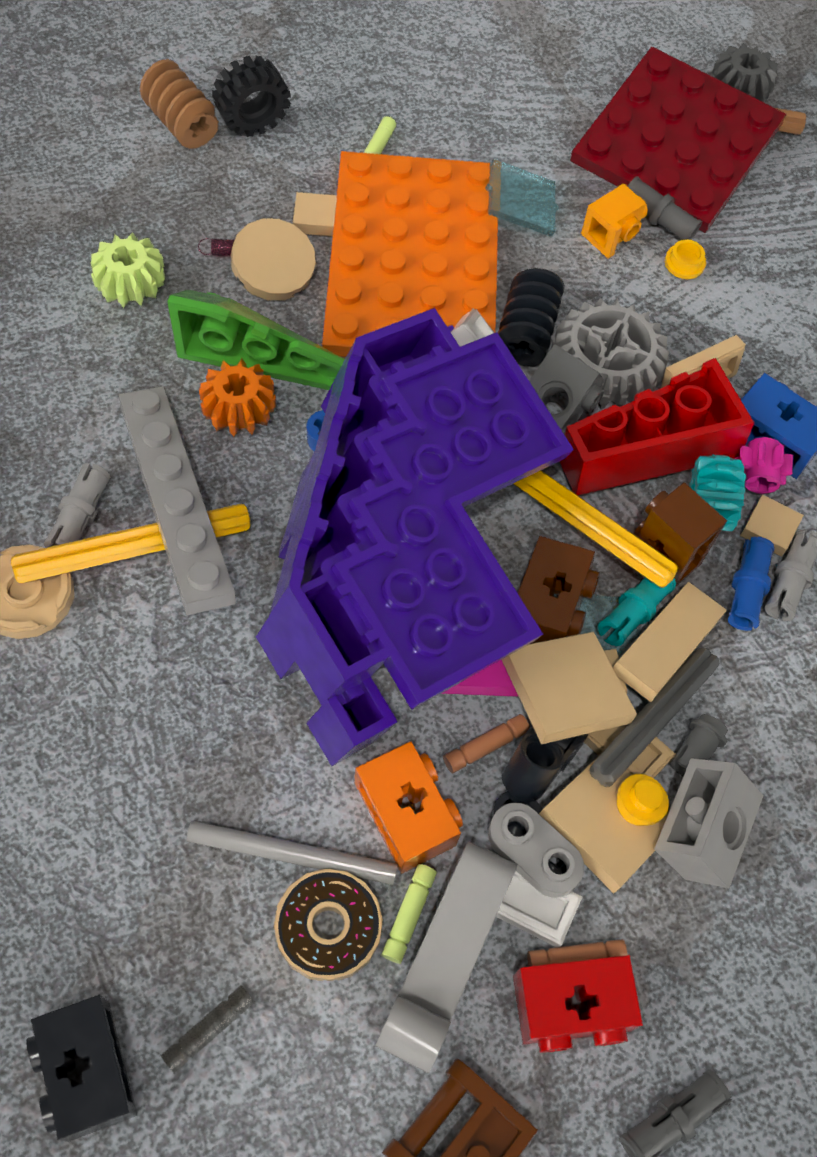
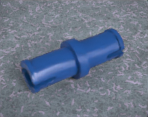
[728,537,775,631]

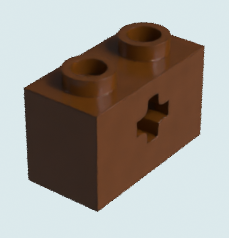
[634,482,727,587]
[518,536,600,644]

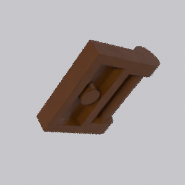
[382,1058,538,1157]

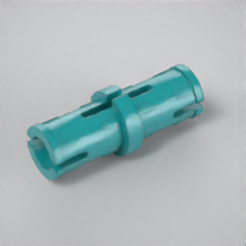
[597,578,676,647]

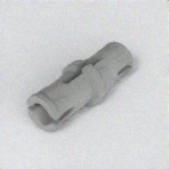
[44,463,111,548]
[764,529,817,621]

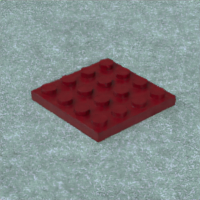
[570,46,786,234]

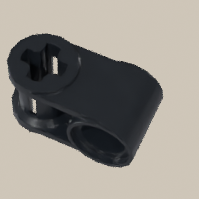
[502,725,588,802]

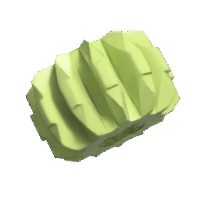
[91,232,165,308]

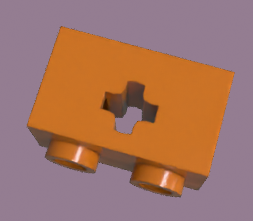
[354,741,463,874]

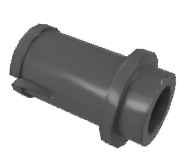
[670,714,728,776]

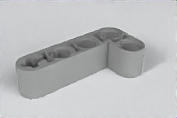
[375,841,517,1074]

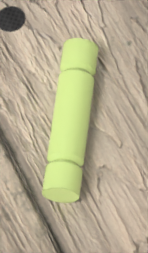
[364,116,396,154]
[381,864,437,964]

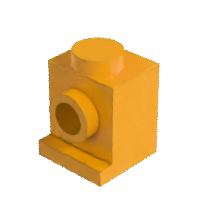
[581,183,648,259]

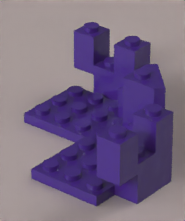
[256,308,574,766]

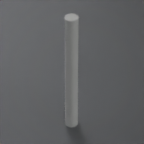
[187,821,398,885]

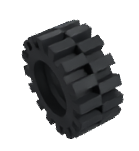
[212,56,291,137]

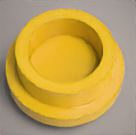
[664,239,706,279]
[617,774,669,826]

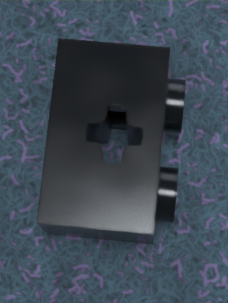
[26,994,138,1142]

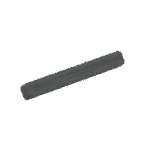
[589,648,719,787]

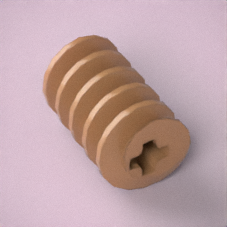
[140,59,219,149]

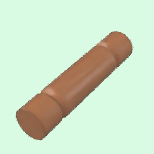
[443,714,530,774]
[527,939,627,966]

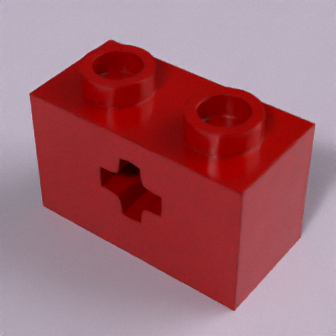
[513,955,643,1053]

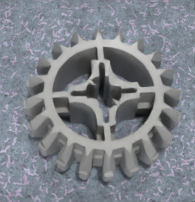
[551,298,670,408]

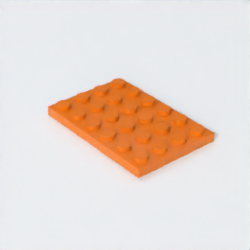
[322,151,499,357]

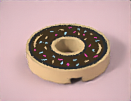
[274,869,383,981]

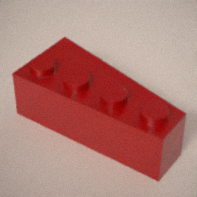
[559,357,754,495]

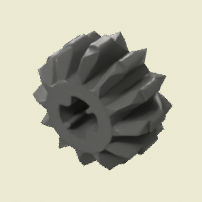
[712,43,778,102]

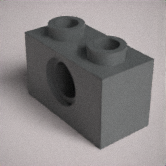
[529,344,605,435]

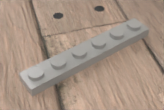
[119,386,235,616]

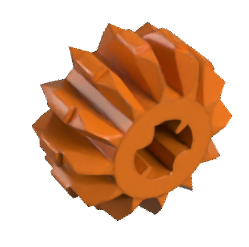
[199,358,276,437]

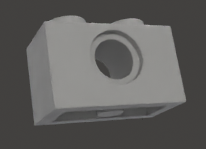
[654,758,763,888]

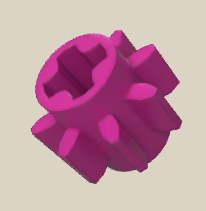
[735,437,793,494]

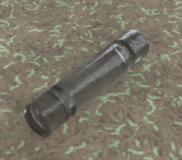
[160,985,255,1074]

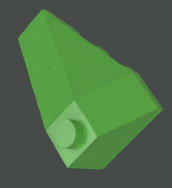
[167,289,345,390]

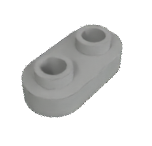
[488,803,584,898]

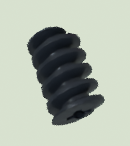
[497,268,565,366]

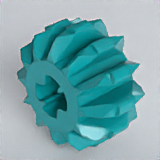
[689,454,746,533]

